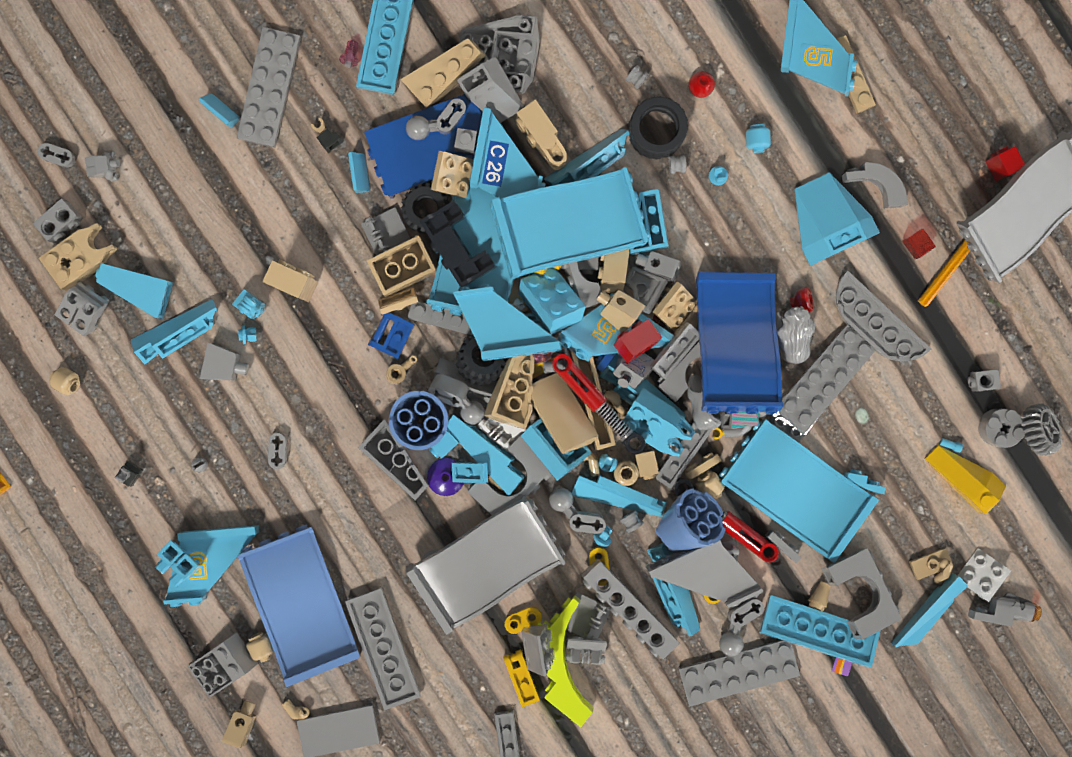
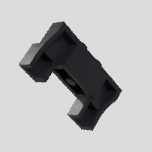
[420,200,496,288]

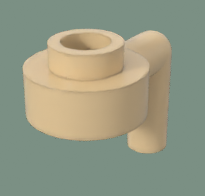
[386,356,417,384]
[604,391,627,429]

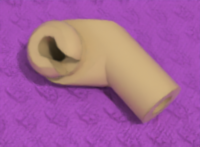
[584,450,600,477]
[934,558,953,584]
[282,699,309,720]

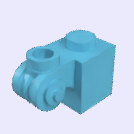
[232,289,266,319]

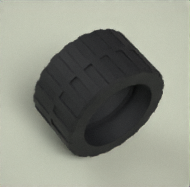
[628,96,688,160]

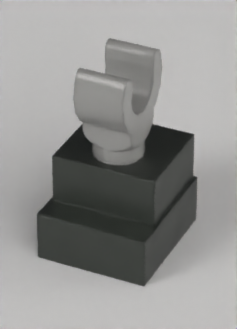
[115,461,143,487]

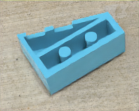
[630,189,669,255]

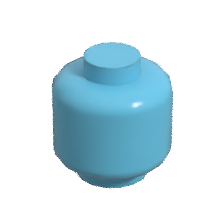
[746,124,771,153]

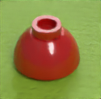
[688,71,715,98]
[790,287,814,313]

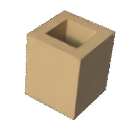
[634,450,659,480]

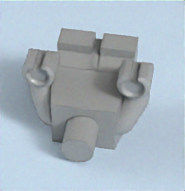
[85,151,120,182]

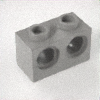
[33,198,83,243]

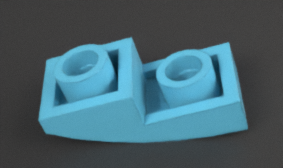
[844,469,886,494]

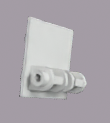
[477,417,529,450]
[958,548,1011,602]

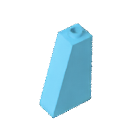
[95,263,173,319]

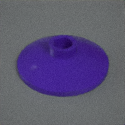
[427,458,464,496]

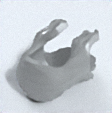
[775,306,816,364]
[687,374,723,430]

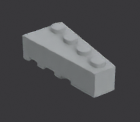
[358,419,428,500]

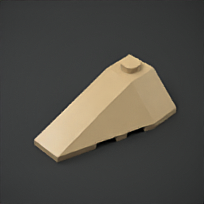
[484,354,535,429]

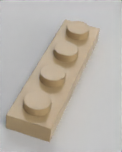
[836,35,876,114]

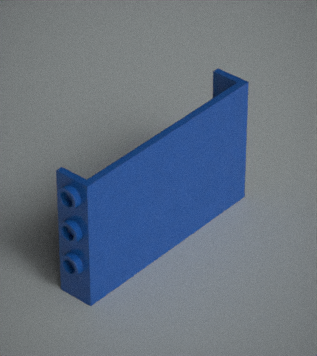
[364,94,483,199]

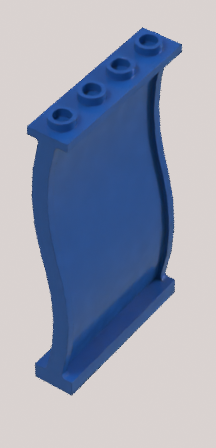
[696,272,784,414]

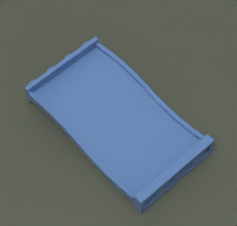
[237,524,360,687]

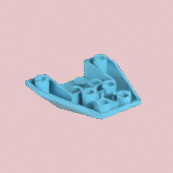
[794,172,880,266]

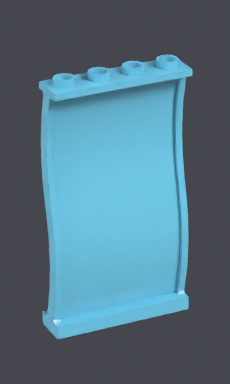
[490,167,649,279]
[426,172,514,316]
[719,419,879,563]

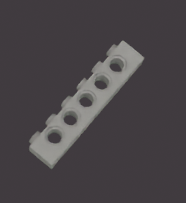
[581,558,680,659]

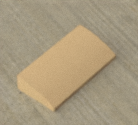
[531,373,598,454]

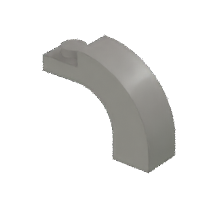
[842,162,908,209]

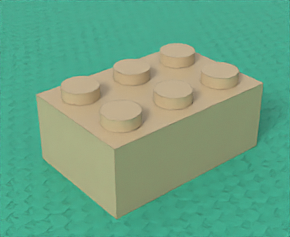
[367,235,437,297]
[263,259,318,302]

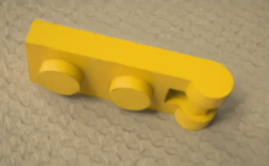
[503,649,540,707]

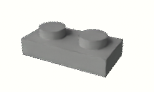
[765,530,801,563]

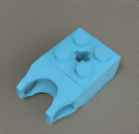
[623,388,695,457]

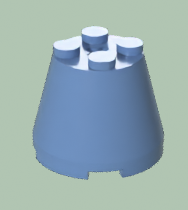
[389,391,448,450]
[656,488,725,552]

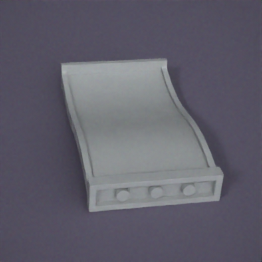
[956,131,1072,283]
[406,495,566,635]

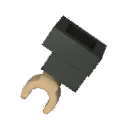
[311,118,343,153]

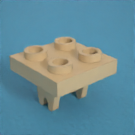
[431,151,474,198]
[653,282,697,332]

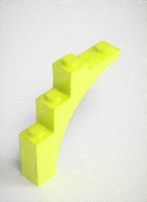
[537,595,594,727]

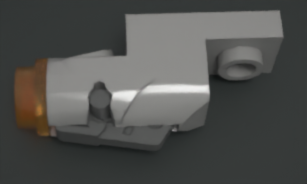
[968,592,1042,627]

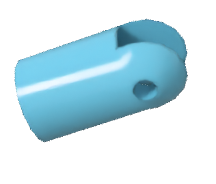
[598,454,618,472]

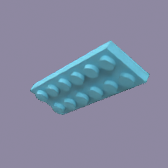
[356,0,413,95]
[759,595,881,668]

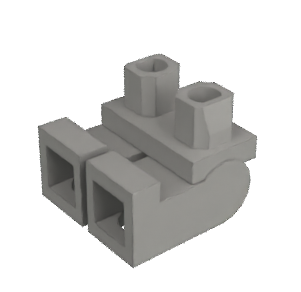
[54,282,109,336]

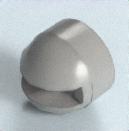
[191,457,208,473]

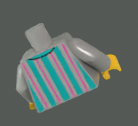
[712,411,767,439]

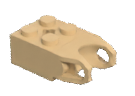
[516,99,567,171]
[39,223,117,291]

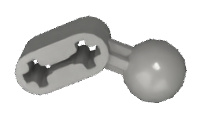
[406,99,466,140]
[428,374,485,425]
[549,488,606,534]
[719,598,764,656]

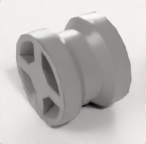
[626,65,649,90]
[669,154,686,174]
[620,510,644,533]

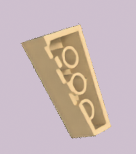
[400,38,486,108]
[598,249,630,294]

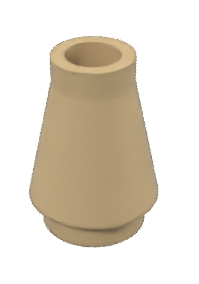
[809,581,831,611]

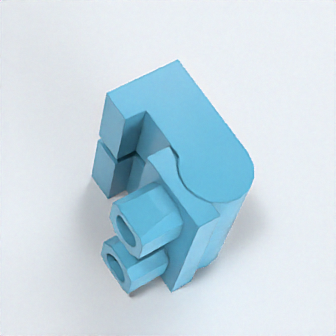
[155,540,201,586]

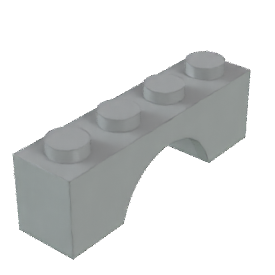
[561,261,601,308]
[657,340,700,402]

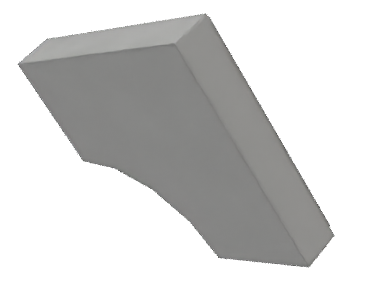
[625,267,667,314]

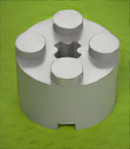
[978,409,1025,448]

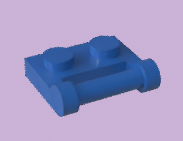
[368,313,415,359]

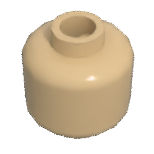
[50,367,80,395]
[613,460,639,486]
[696,471,725,500]
[246,632,274,663]

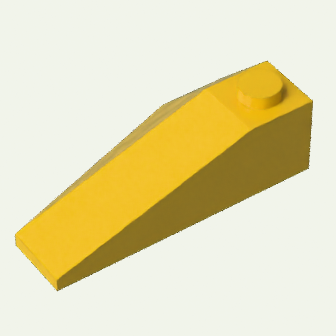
[924,445,1006,515]

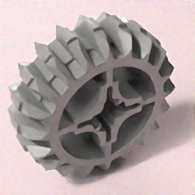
[1021,403,1063,456]

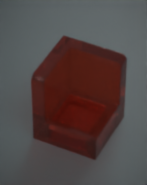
[902,229,936,260]

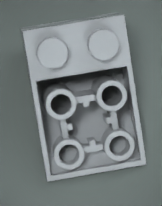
[457,56,524,123]
[521,624,555,676]
[188,632,258,698]

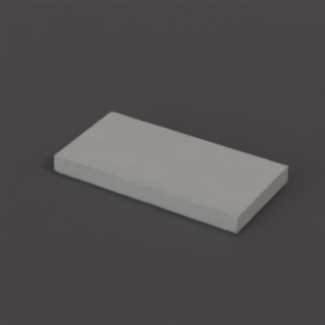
[297,704,380,757]

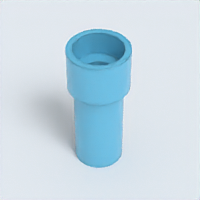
[939,438,963,453]

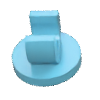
[709,166,728,186]
[238,325,257,344]
[593,526,613,547]

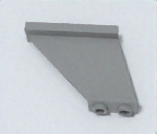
[645,540,763,608]

